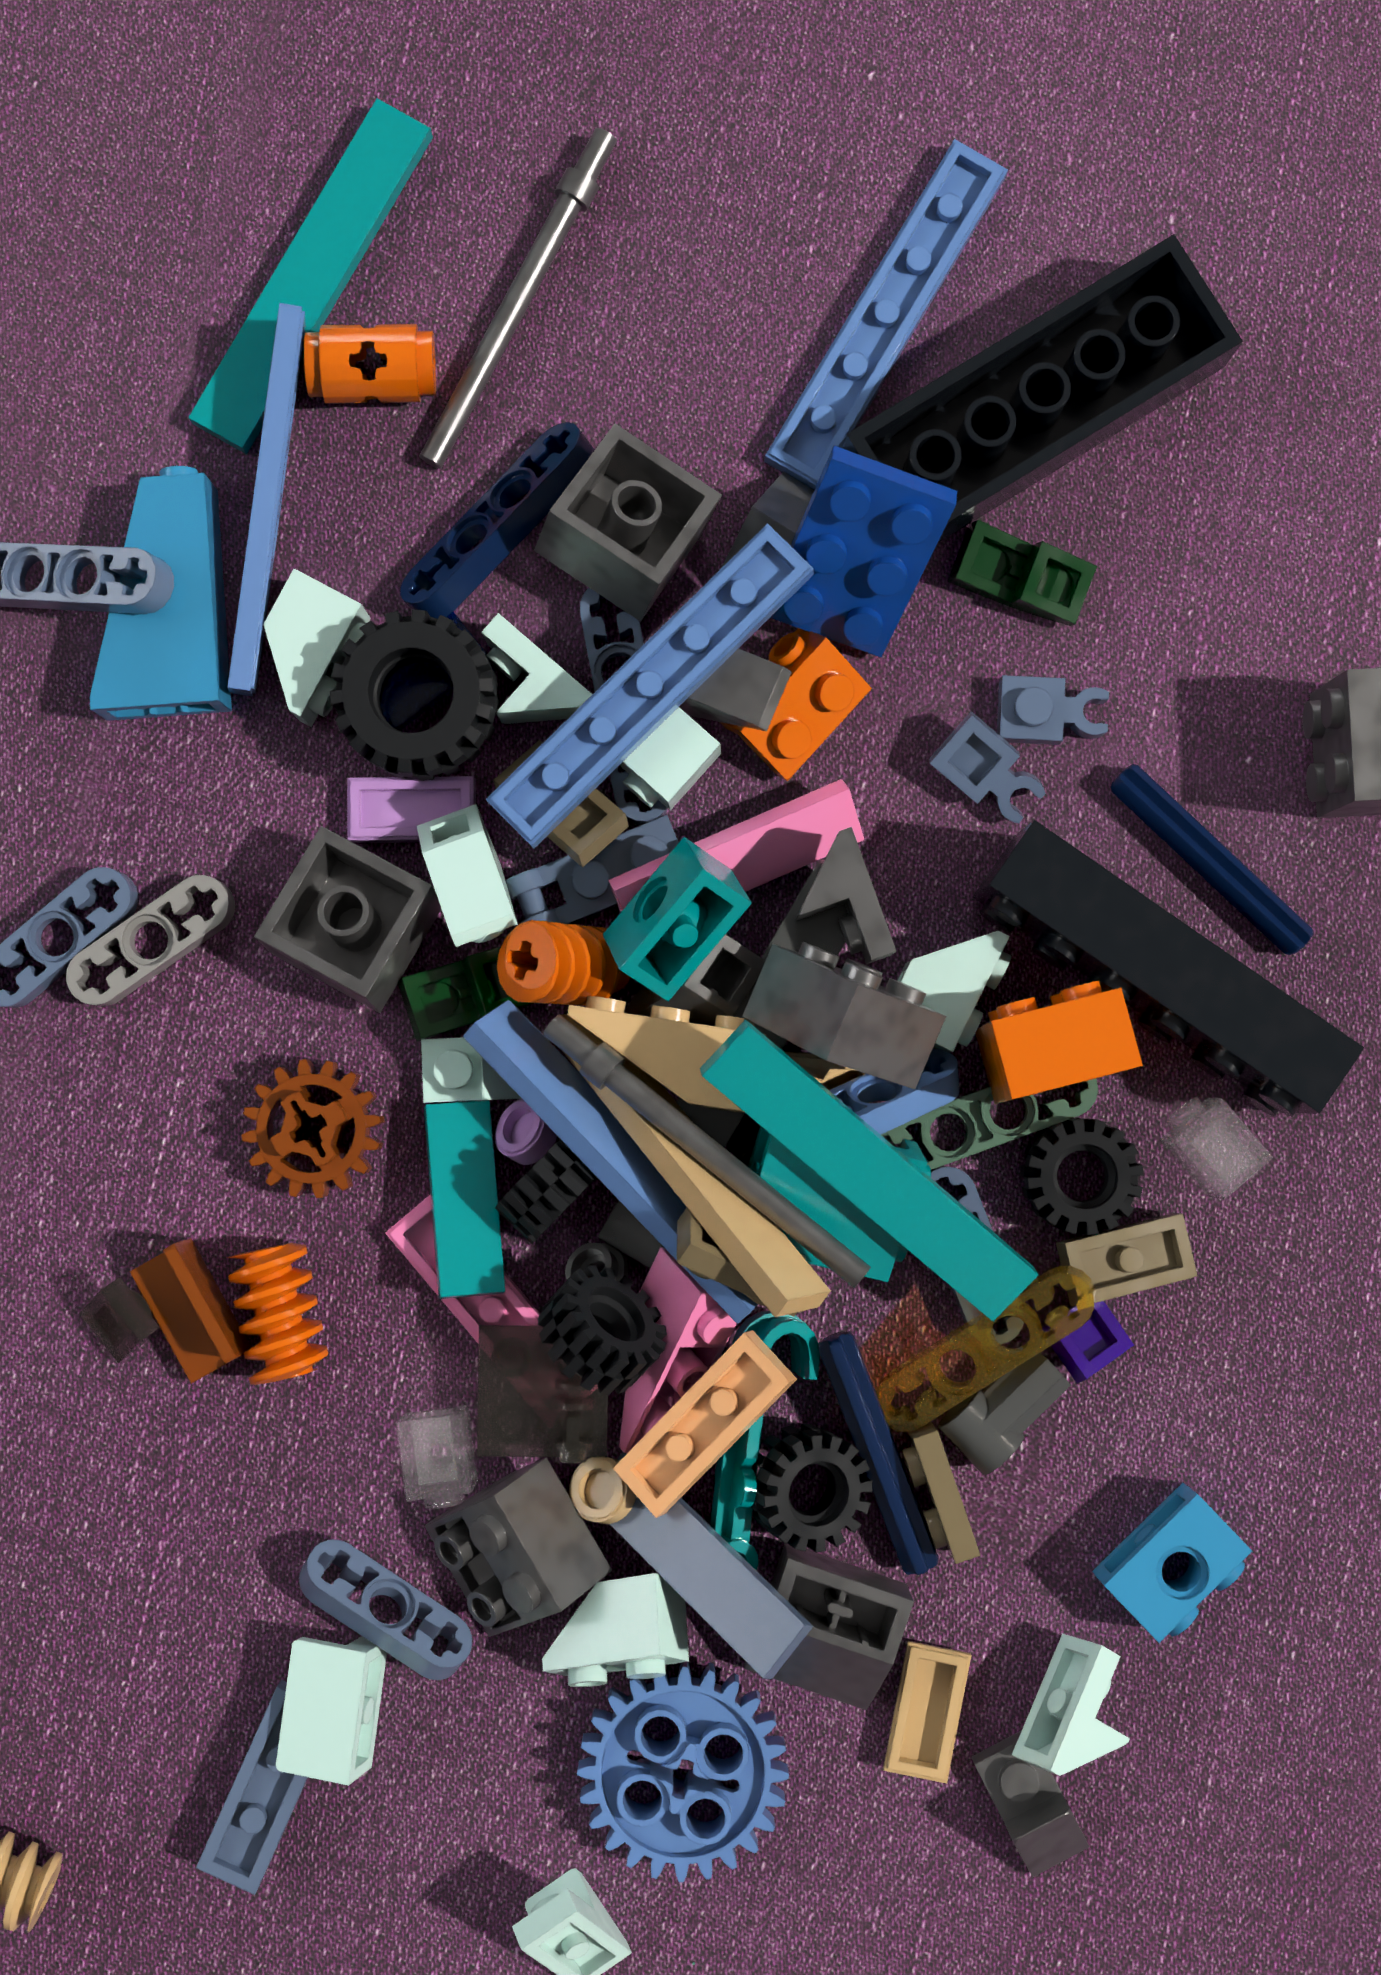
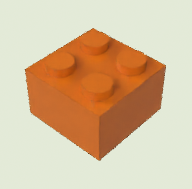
[975,981,1143,1104]

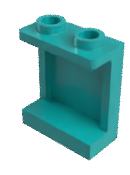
[748,1126,931,1282]

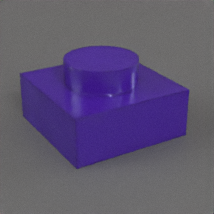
[1040,1301,1134,1384]

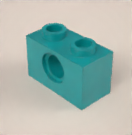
[603,837,752,1002]

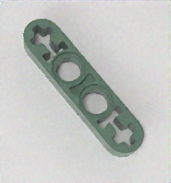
[881,1078,1098,1170]

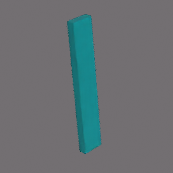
[188,98,433,455]
[700,1019,1038,1321]

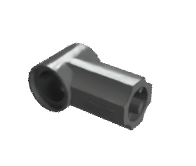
[938,1343,1071,1475]

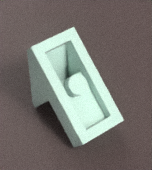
[482,613,593,724]
[421,1037,550,1103]
[1012,1633,1130,1776]
[512,1868,632,1975]

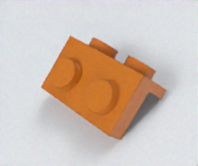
[720,628,872,781]

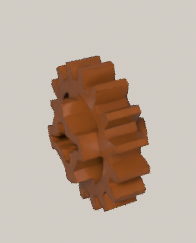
[241,1059,385,1198]

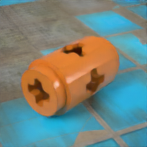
[304,324,436,404]

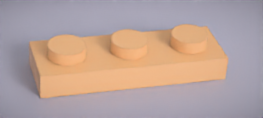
[613,1330,797,1518]

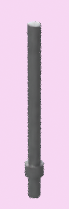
[419,128,617,469]
[543,1014,871,1288]

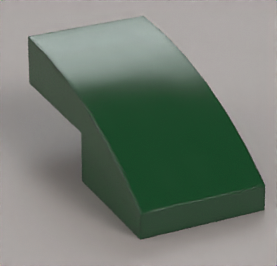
[947,520,1097,626]
[398,946,535,1042]

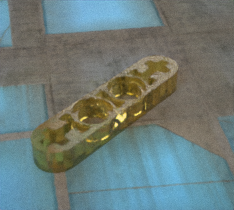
[876,1266,1096,1432]

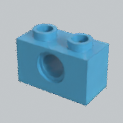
[1092,1483,1252,1643]

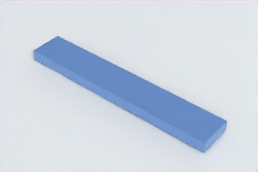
[764,139,1008,490]
[227,303,306,696]
[486,523,814,848]
[463,1000,758,1324]

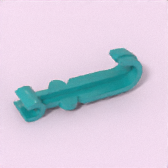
[710,1310,820,1571]

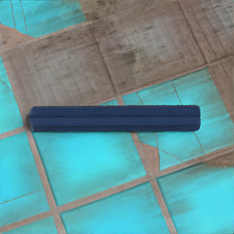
[1110,764,1314,955]
[818,1331,939,1575]

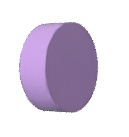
[495,1099,557,1165]

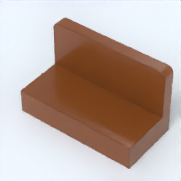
[130,1238,251,1384]

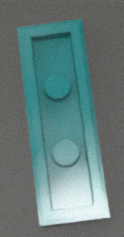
[424,1100,506,1299]

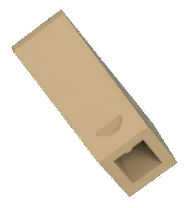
[567,996,766,1113]

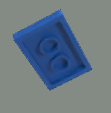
[770,445,957,657]

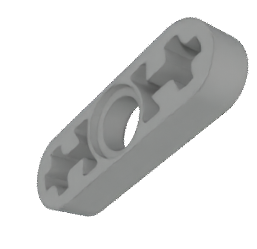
[66,875,235,1006]

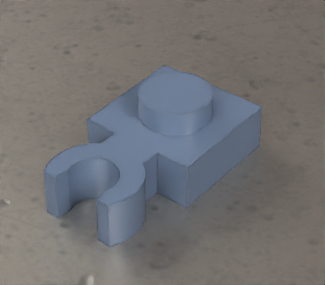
[997,675,1109,745]
[929,711,1046,824]

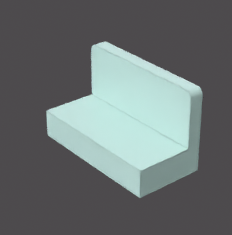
[276,1636,387,1786]

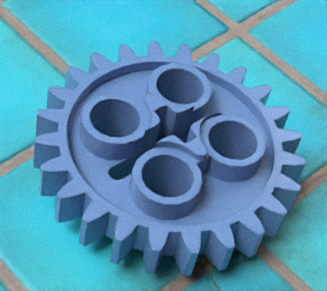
[577,1662,789,1882]

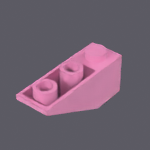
[619,1247,737,1453]

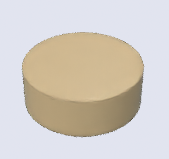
[569,1456,636,1524]

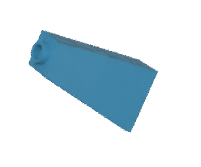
[90,466,232,721]

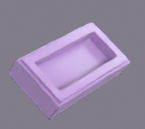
[347,776,476,843]

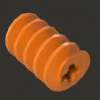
[497,920,631,1006]
[226,1243,328,1385]

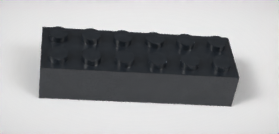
[843,234,1243,543]
[972,820,1364,1117]

